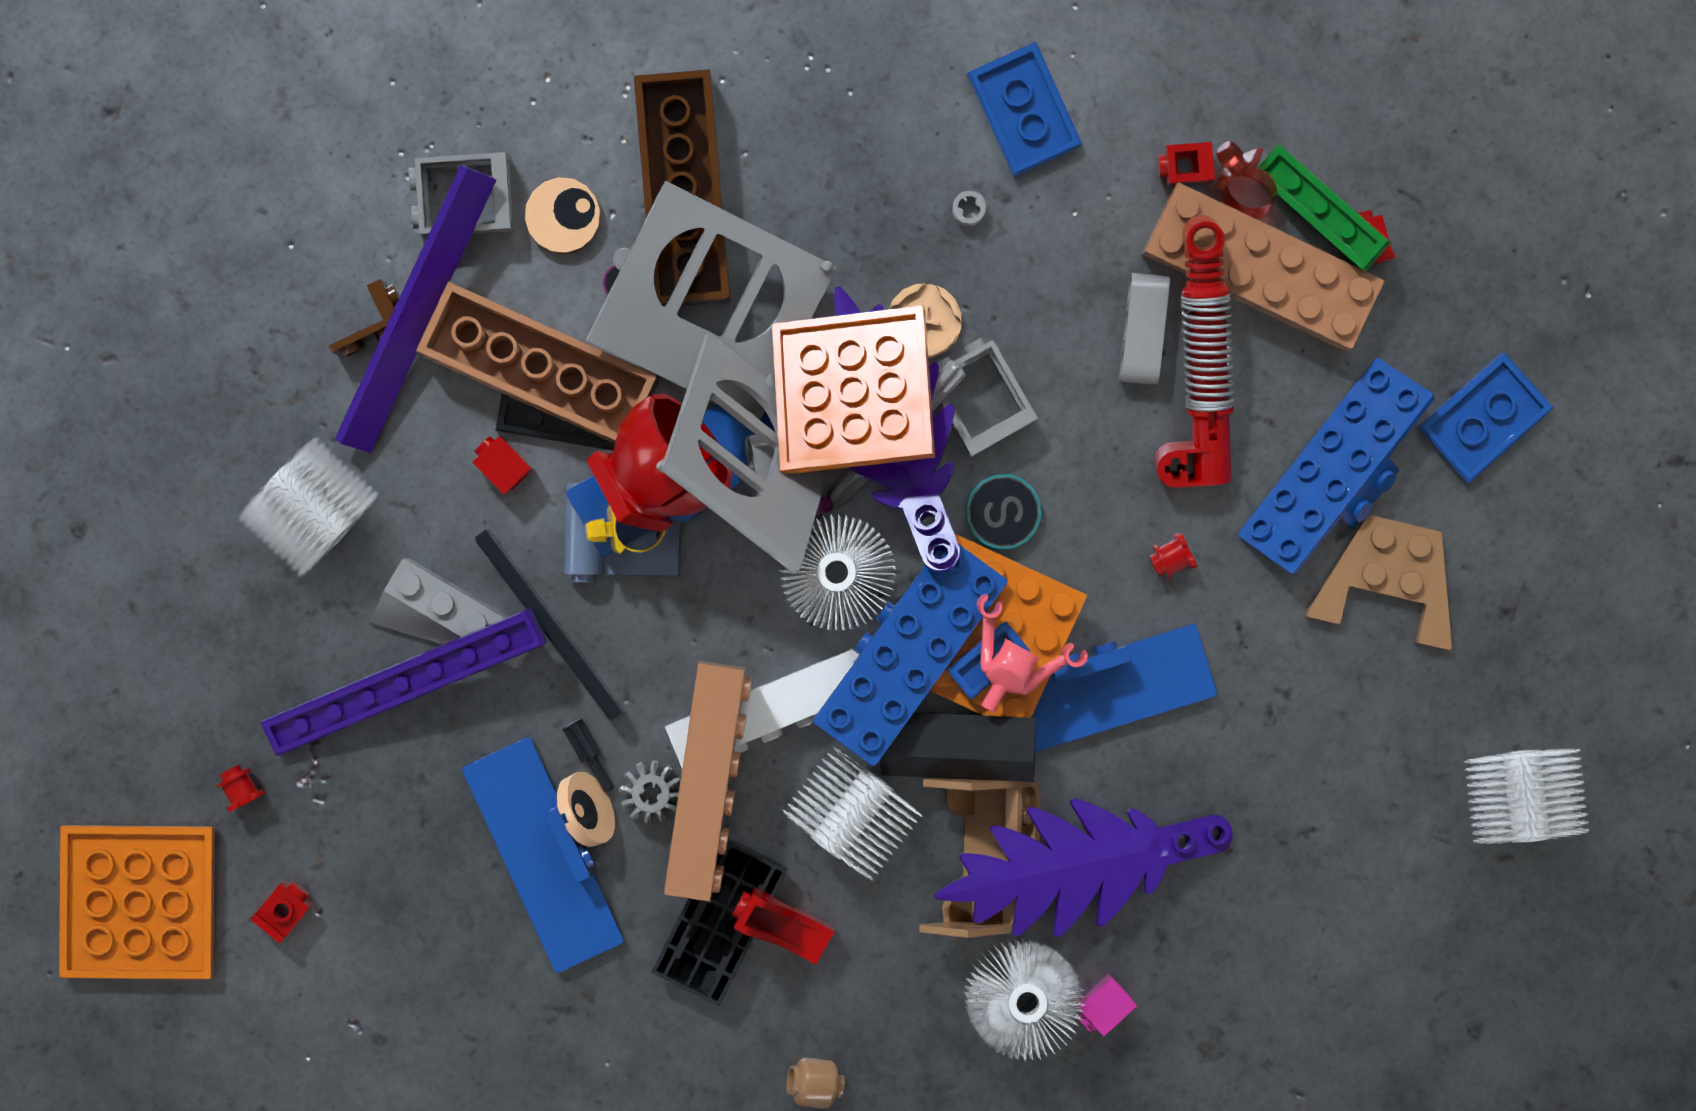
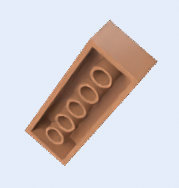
[1142,182,1385,352]
[416,282,659,444]
[664,661,752,901]

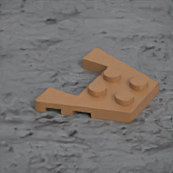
[1305,515,1452,651]

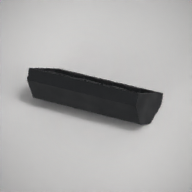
[880,713,1036,782]
[651,838,788,1006]

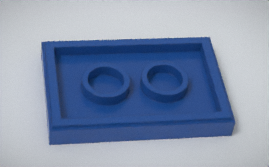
[967,42,1083,177]
[1417,352,1554,484]

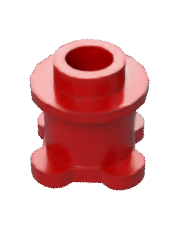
[1149,533,1198,580]
[216,764,265,812]

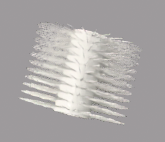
[239,437,378,576]
[779,515,896,631]
[783,747,923,880]
[1464,748,1589,844]
[964,939,1084,1061]

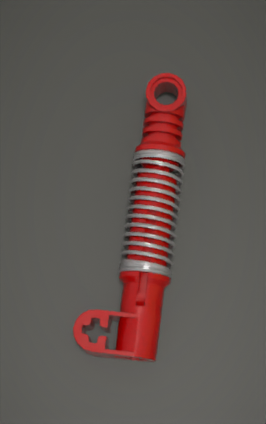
[1154,215,1235,487]

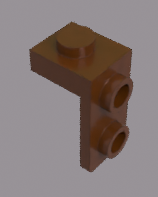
[328,279,400,357]

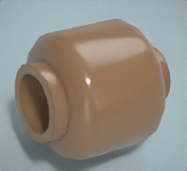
[786,1057,845,1109]

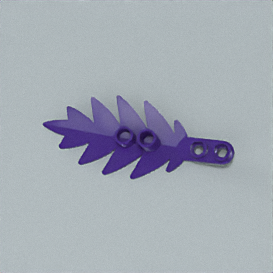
[834,286,961,572]
[934,798,1233,937]

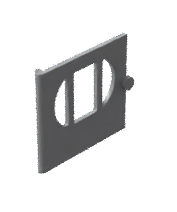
[586,181,837,420]
[656,332,828,574]

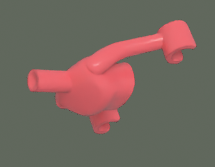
[976,594,1088,713]

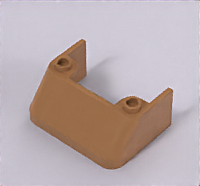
[919,778,1041,938]

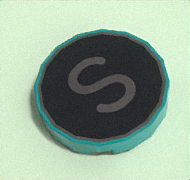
[966,474,1041,549]

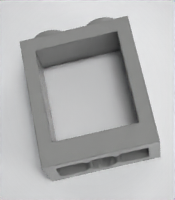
[409,152,514,238]
[937,338,1038,457]

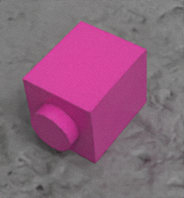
[1076,973,1137,1037]

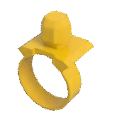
[585,505,665,554]

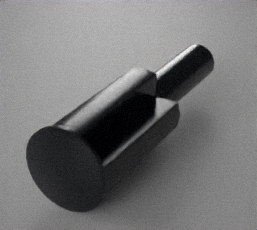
[562,718,614,792]

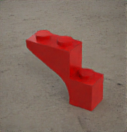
[731,887,835,965]

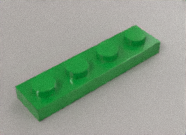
[1254,144,1391,272]

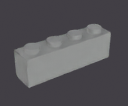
[370,558,528,668]

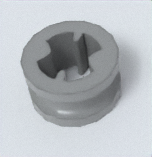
[952,190,986,227]

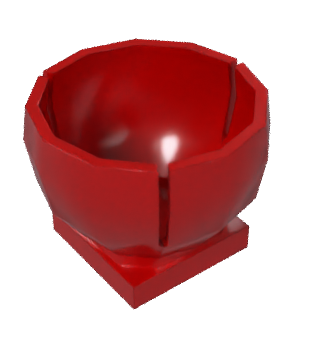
[586,394,733,532]

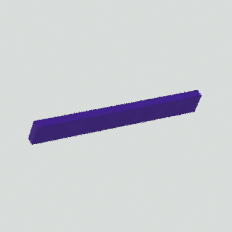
[335,165,497,453]
[260,608,547,756]

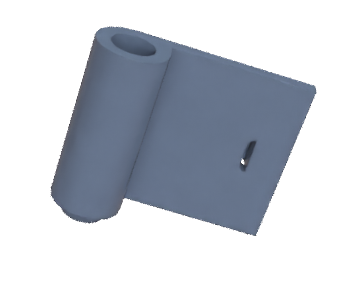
[564,483,680,582]

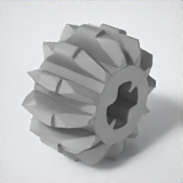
[619,760,681,825]

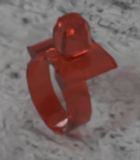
[1214,141,1277,219]

